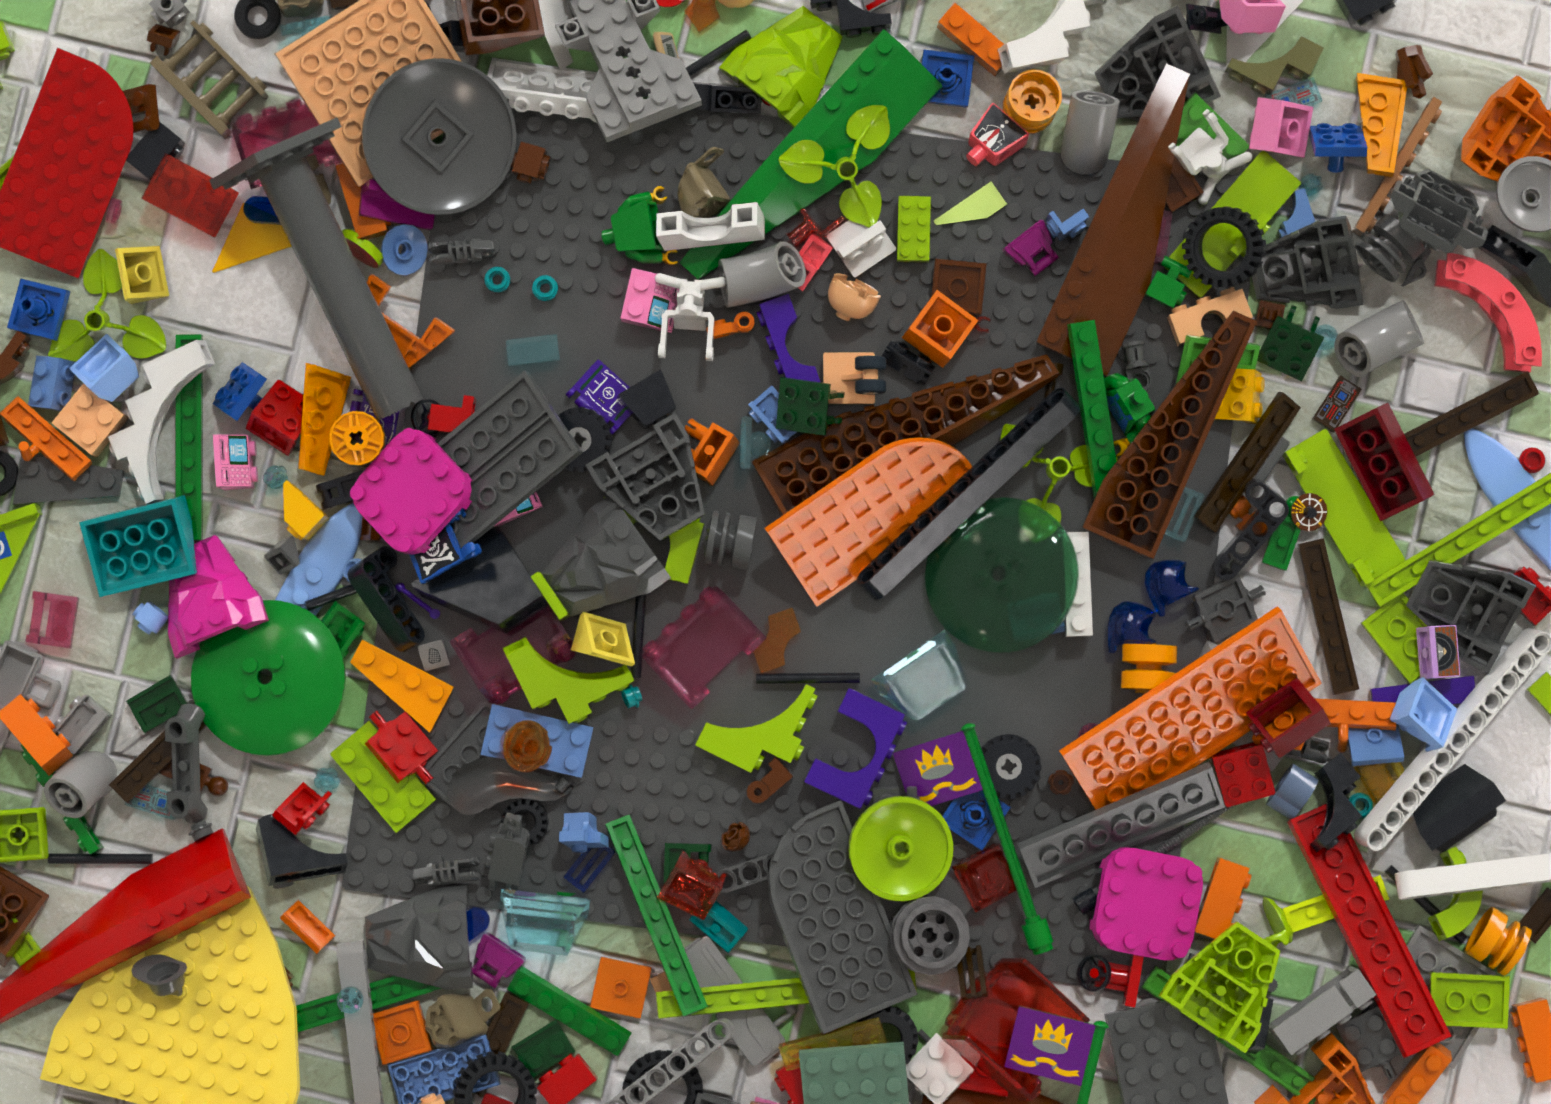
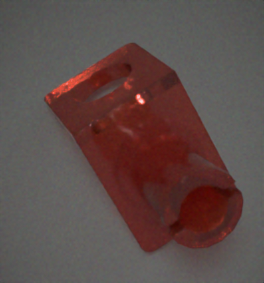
[787,208,846,247]

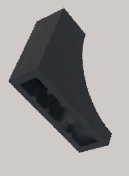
[1478,225,1551,308]
[256,814,348,886]

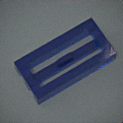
[563,847,616,893]

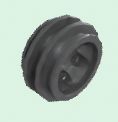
[890,896,970,975]

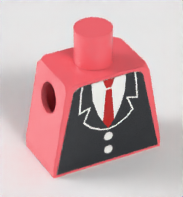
[966,103,1029,166]

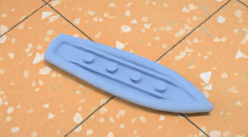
[1464,428,1551,571]
[275,502,363,616]

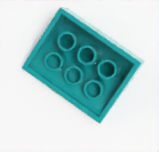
[79,495,197,597]

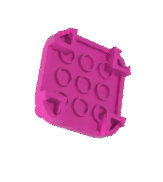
[350,428,473,555]
[1090,847,1203,960]

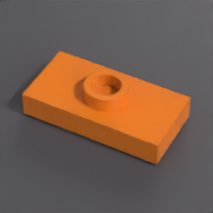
[280,900,335,954]

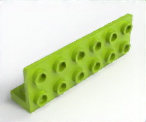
[1282,429,1405,587]

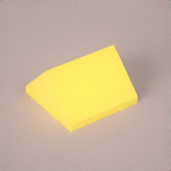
[115,246,169,304]
[571,612,635,667]

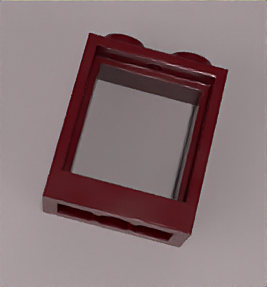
[1245,678,1331,759]

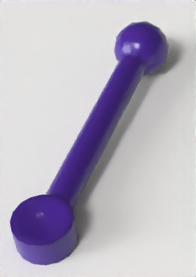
[395,582,440,619]

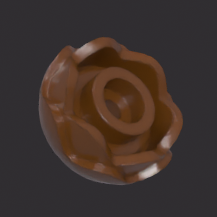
[721,822,750,852]

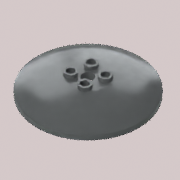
[362,58,516,215]

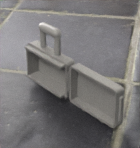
[0,640,62,757]
[684,936,797,1066]

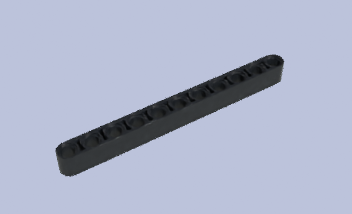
[857,388,1080,600]

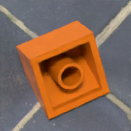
[902,290,978,368]

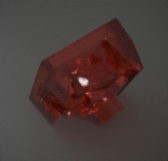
[952,843,1017,913]
[657,851,726,920]

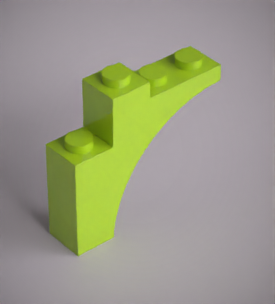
[503,637,634,724]
[695,684,817,773]

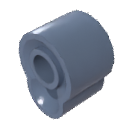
[1266,763,1319,819]

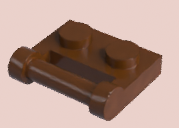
[123,84,159,133]

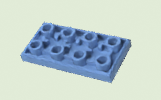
[387,1034,501,1104]

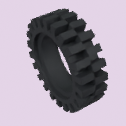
[1182,206,1266,288]
[622,1050,703,1104]
[453,1051,537,1104]

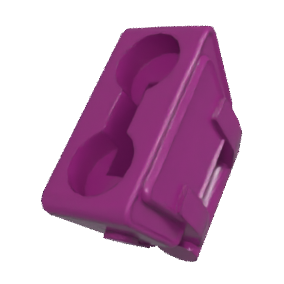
[1003,220,1059,276]
[472,932,526,989]

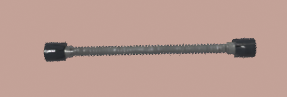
[1072,805,1236,915]

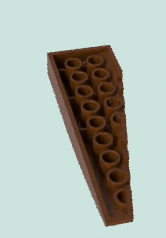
[1082,311,1257,559]

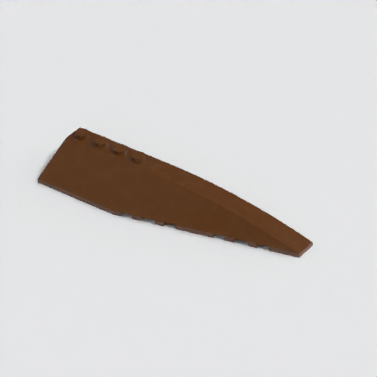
[1036,63,1190,376]
[752,354,1060,516]

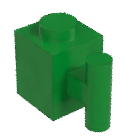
[1145,255,1192,309]

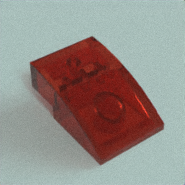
[141,153,239,238]

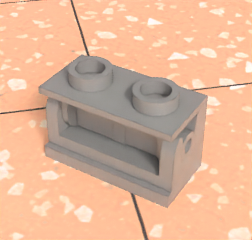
[53,695,112,755]

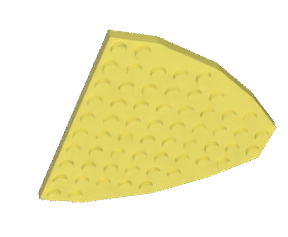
[40,886,300,1104]

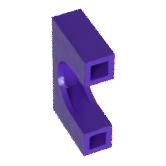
[804,688,907,809]

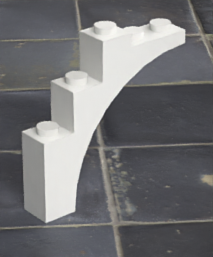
[998,0,1105,74]
[108,340,215,504]

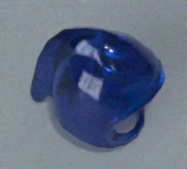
[1145,559,1199,617]
[1108,601,1157,653]

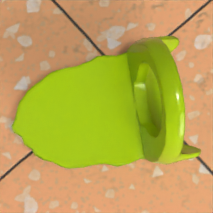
[1262,897,1293,948]

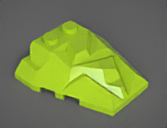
[719,6,843,128]
[1159,922,1280,1053]

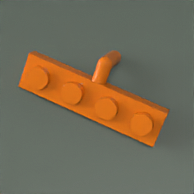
[0,396,92,481]
[1315,698,1396,753]

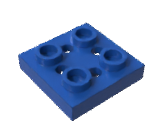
[922,50,974,108]
[1309,123,1367,173]
[7,279,70,341]
[212,362,267,421]
[942,790,1011,851]

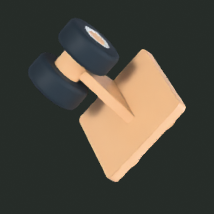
[823,352,886,404]

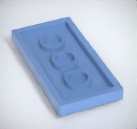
[480,704,593,778]

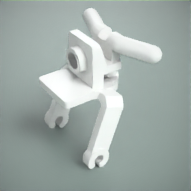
[1168,109,1252,205]
[655,273,726,361]

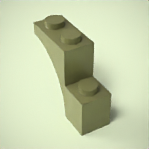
[1225,36,1324,95]

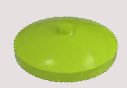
[849,796,954,901]

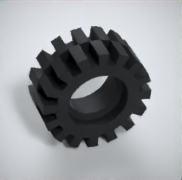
[501,799,549,846]

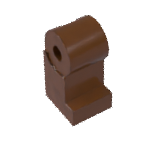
[747,757,793,803]

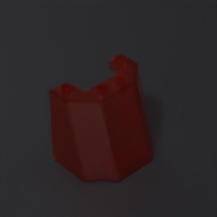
[942,958,1090,1101]

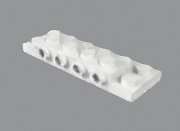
[487,58,637,123]

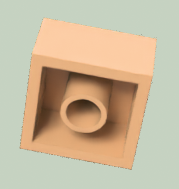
[52,383,129,457]

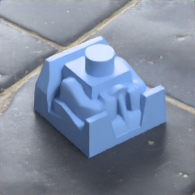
[69,333,139,402]
[1390,677,1457,752]

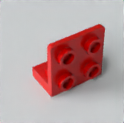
[245,380,304,456]
[1210,742,1276,807]

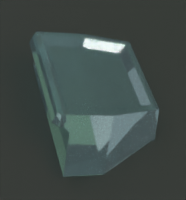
[871,630,966,720]
[500,888,590,956]

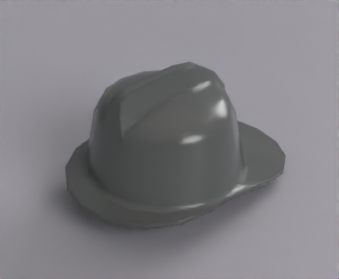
[131,954,187,996]

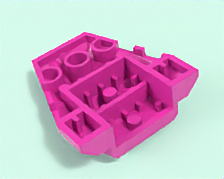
[168,535,269,659]

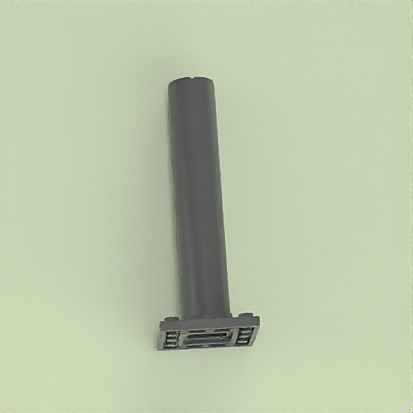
[209,118,423,421]

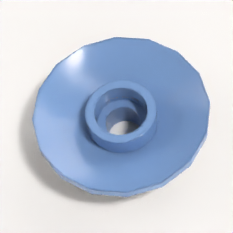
[381,224,428,275]

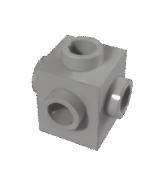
[149,0,190,28]

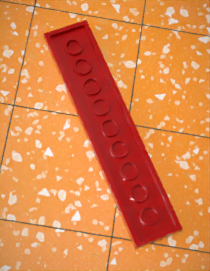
[1287,804,1451,1058]

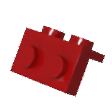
[1513,566,1551,626]
[272,782,332,835]

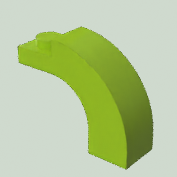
[1427,846,1483,941]

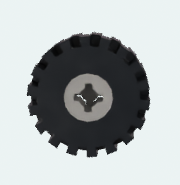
[558,407,613,472]
[981,734,1041,799]

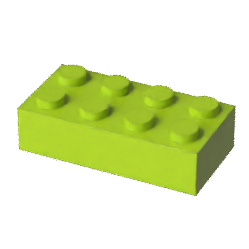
[897,196,931,263]

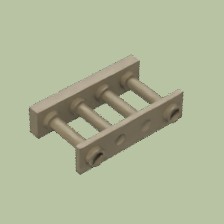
[150,20,269,139]

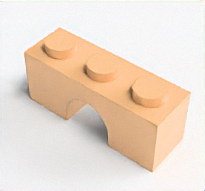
[1167,287,1253,347]

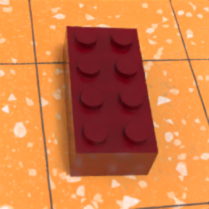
[1334,402,1435,522]

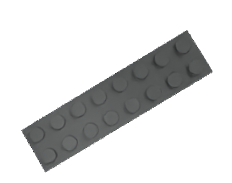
[1017,762,1226,888]

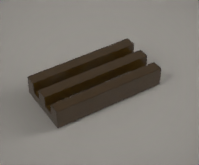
[957,945,988,1001]

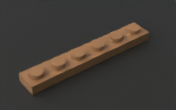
[1352,97,1442,236]

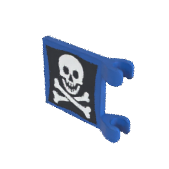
[409,508,482,584]

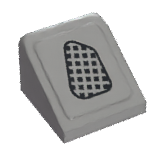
[417,639,450,671]

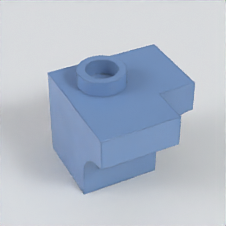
[559,812,609,853]

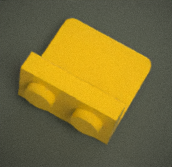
[1215,369,1265,424]

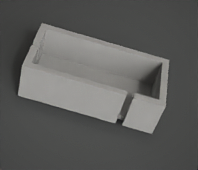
[1268,966,1376,1055]

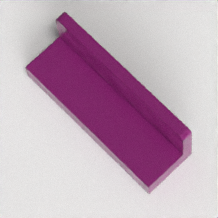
[359,179,435,230]

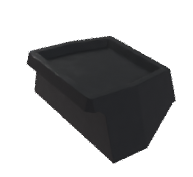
[1413,764,1506,852]

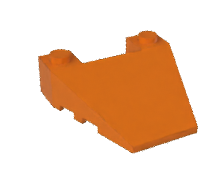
[1254,1032,1375,1104]

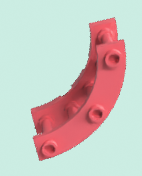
[1434,253,1542,373]

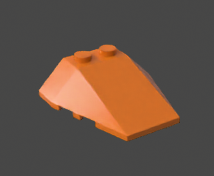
[1461,75,1551,181]

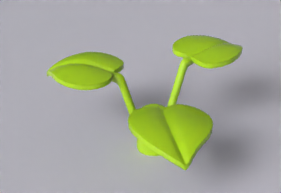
[779,105,890,228]
[48,249,166,362]
[1000,424,1118,543]

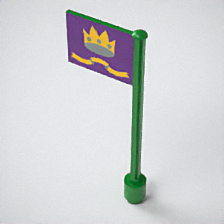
[893,723,1054,955]
[1005,1005,1109,1104]

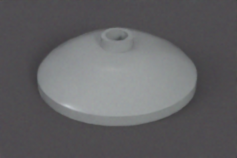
[1496,156,1551,233]

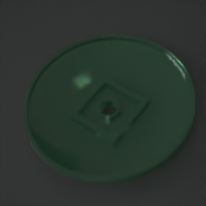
[925,497,1079,653]

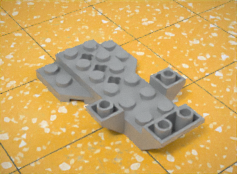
[555,0,702,142]

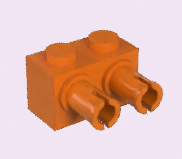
[685,418,740,486]

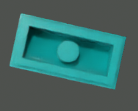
[689,896,748,953]

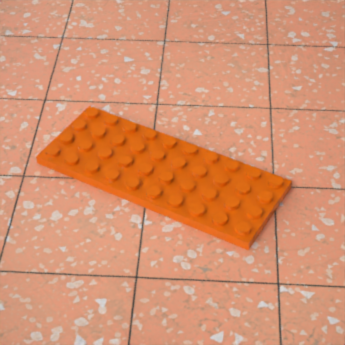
[1059,606,1322,810]

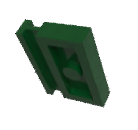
[126,675,189,733]
[512,1019,576,1078]

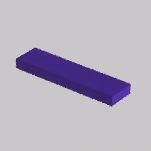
[1370,676,1475,704]

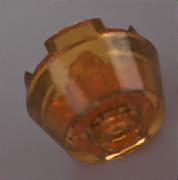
[500,720,552,772]

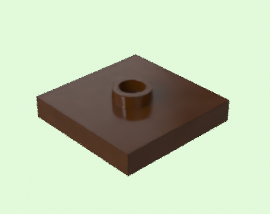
[931,259,987,315]

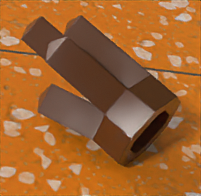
[1395,45,1433,99]

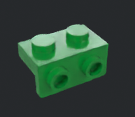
[321,601,365,658]

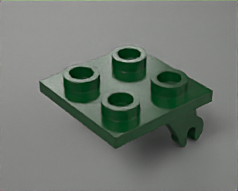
[1257,305,1324,382]
[776,377,845,436]

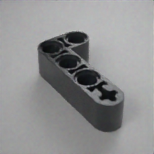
[1213,479,1289,580]
[347,546,425,652]

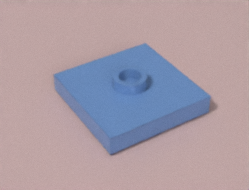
[1348,724,1404,766]

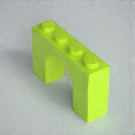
[603,497,705,585]

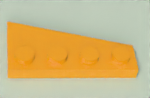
[1356,73,1407,177]
[298,363,351,476]
[350,640,454,733]

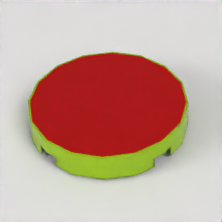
[342,229,383,268]

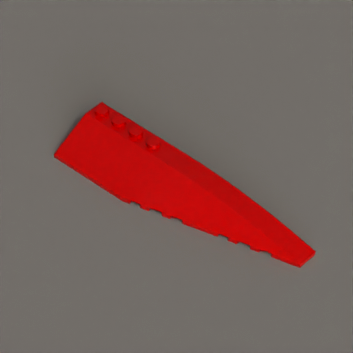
[0,828,251,1024]

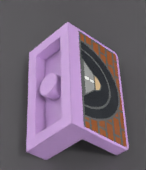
[1416,625,1460,679]

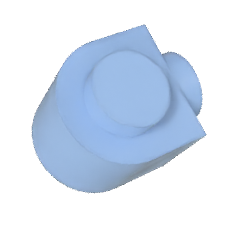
[132,602,168,635]

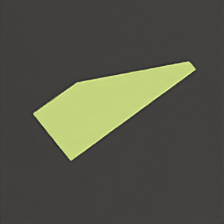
[934,182,1007,225]

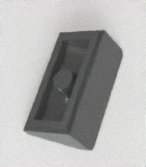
[264,535,300,575]

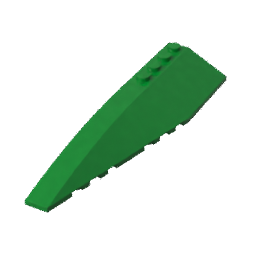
[679,29,942,280]

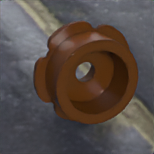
[1048,770,1074,795]

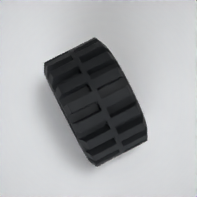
[853,1006,918,1064]

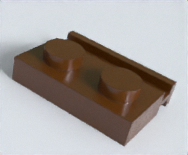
[1166,155,1204,213]

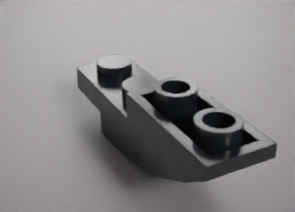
[692,82,762,114]

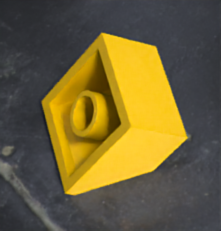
[283,480,330,541]

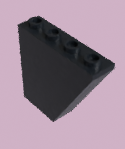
[411,526,549,634]

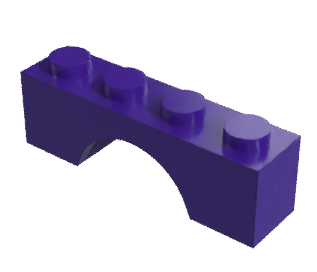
[756,294,820,382]

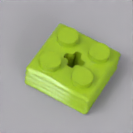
[0,807,48,862]

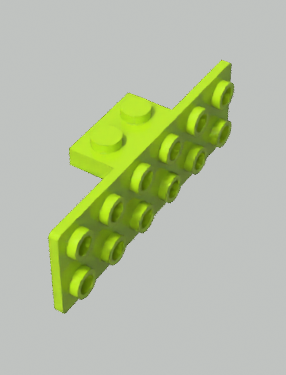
[1163,150,1301,298]

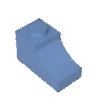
[1278,188,1315,238]

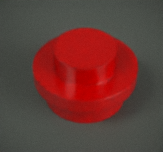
[1519,447,1545,473]

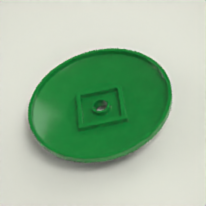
[191,600,346,756]

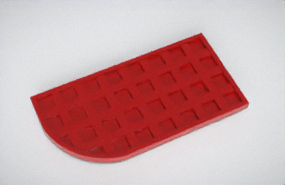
[0,47,133,278]

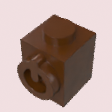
[510,141,551,184]

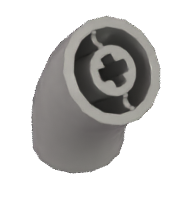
[1060,91,1120,175]
[718,241,806,308]
[1334,300,1424,376]
[44,751,117,818]

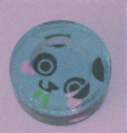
[337,986,364,1014]

